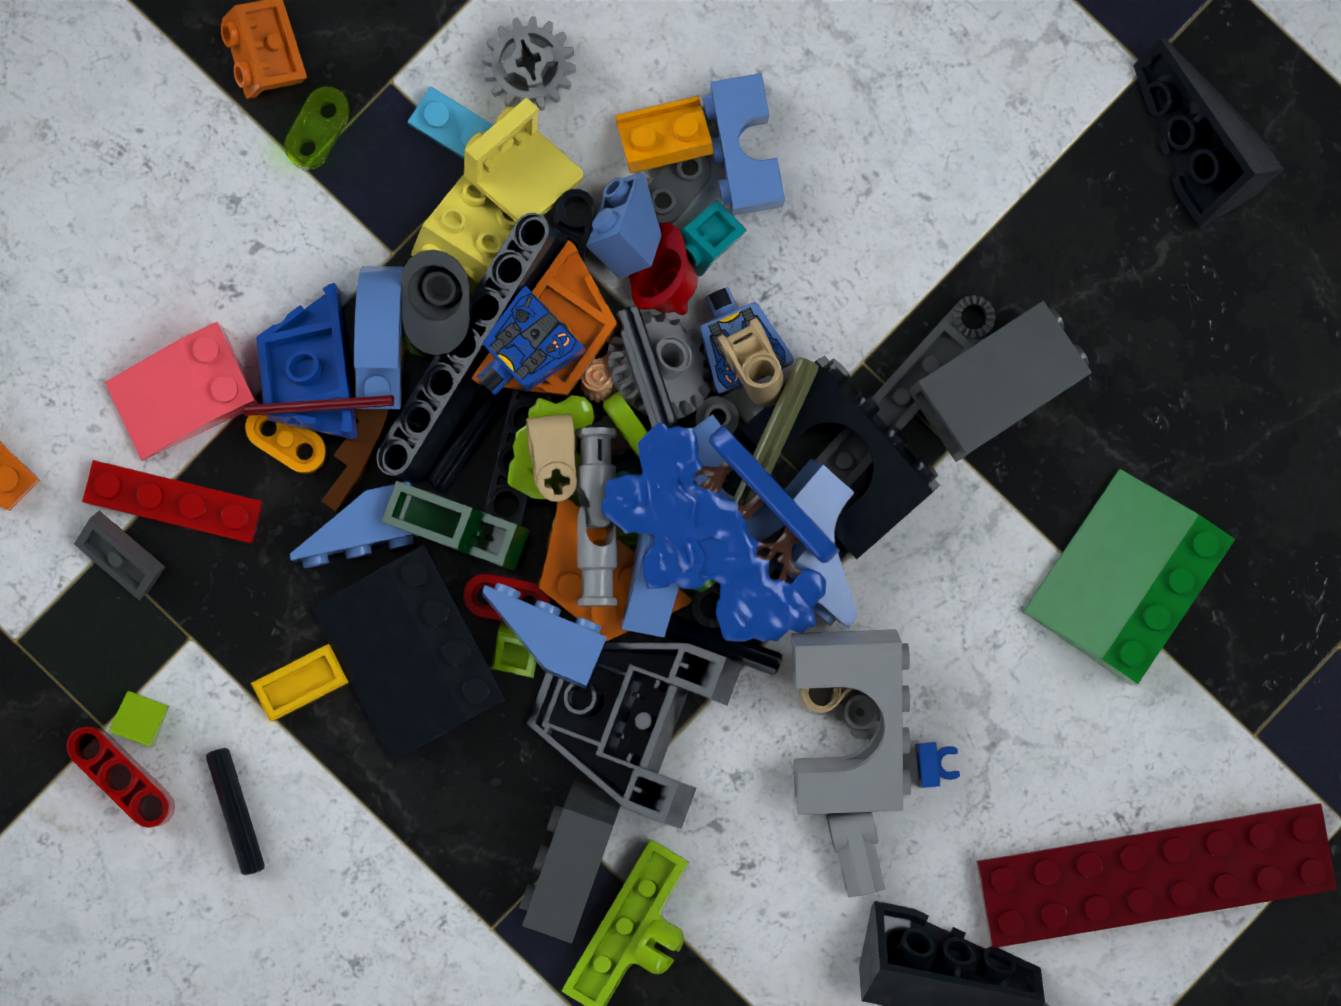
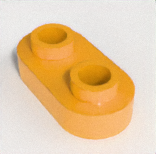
[245,415,327,474]

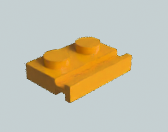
[615,95,714,174]

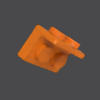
[221,0,307,99]

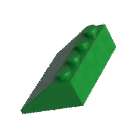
[1023,469,1235,685]

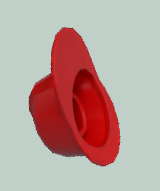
[629,222,698,315]

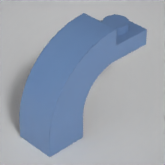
[354,266,404,409]

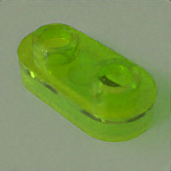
[284,87,350,170]

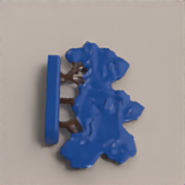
[601,423,840,642]

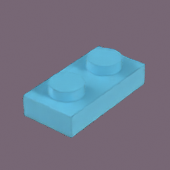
[408,86,493,159]

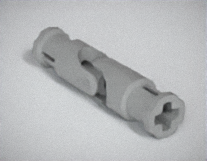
[576,427,618,607]

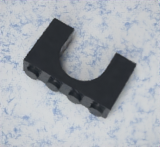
[741,355,940,560]

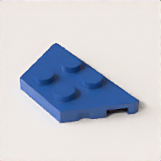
[256,283,358,439]

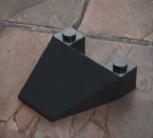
[527,643,742,829]

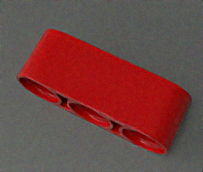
[66,727,175,828]

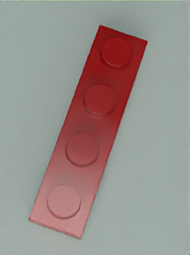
[82,460,263,544]

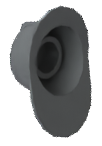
[401,249,470,355]

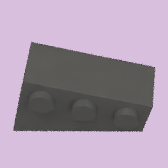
[519,780,621,944]

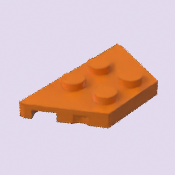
[471,240,618,397]
[538,498,692,641]

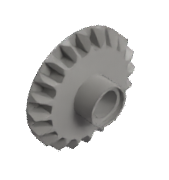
[607,311,712,419]

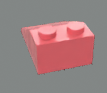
[105,322,259,461]

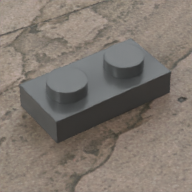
[74,510,165,601]

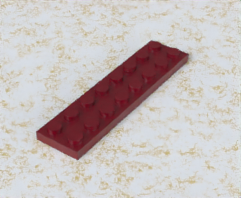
[976,803,1337,948]

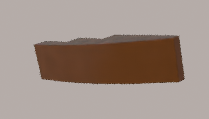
[322,343,408,513]

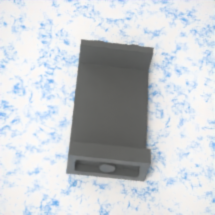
[908,300,1092,462]

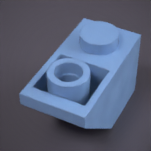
[586,171,662,279]

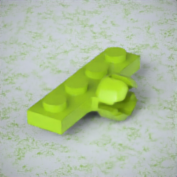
[562,839,690,1006]

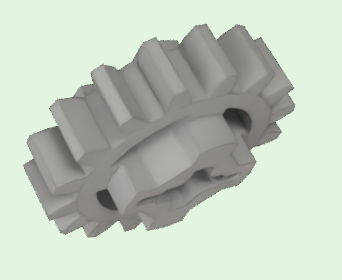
[482,16,576,111]

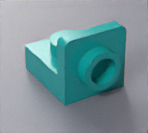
[681,200,747,277]

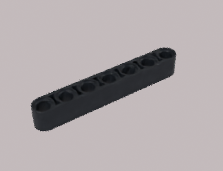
[377,212,567,483]

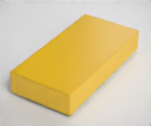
[251,644,350,722]

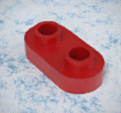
[463,574,550,622]

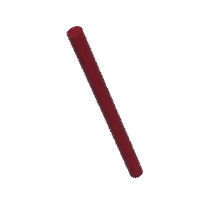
[244,395,394,416]

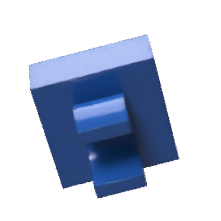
[915,742,960,788]

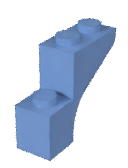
[774,459,857,628]

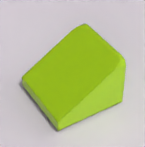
[491,621,537,678]
[109,691,169,747]

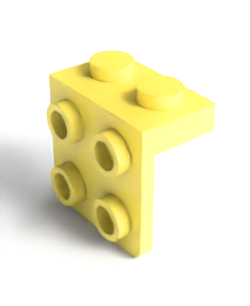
[464,97,583,222]
[411,175,516,294]

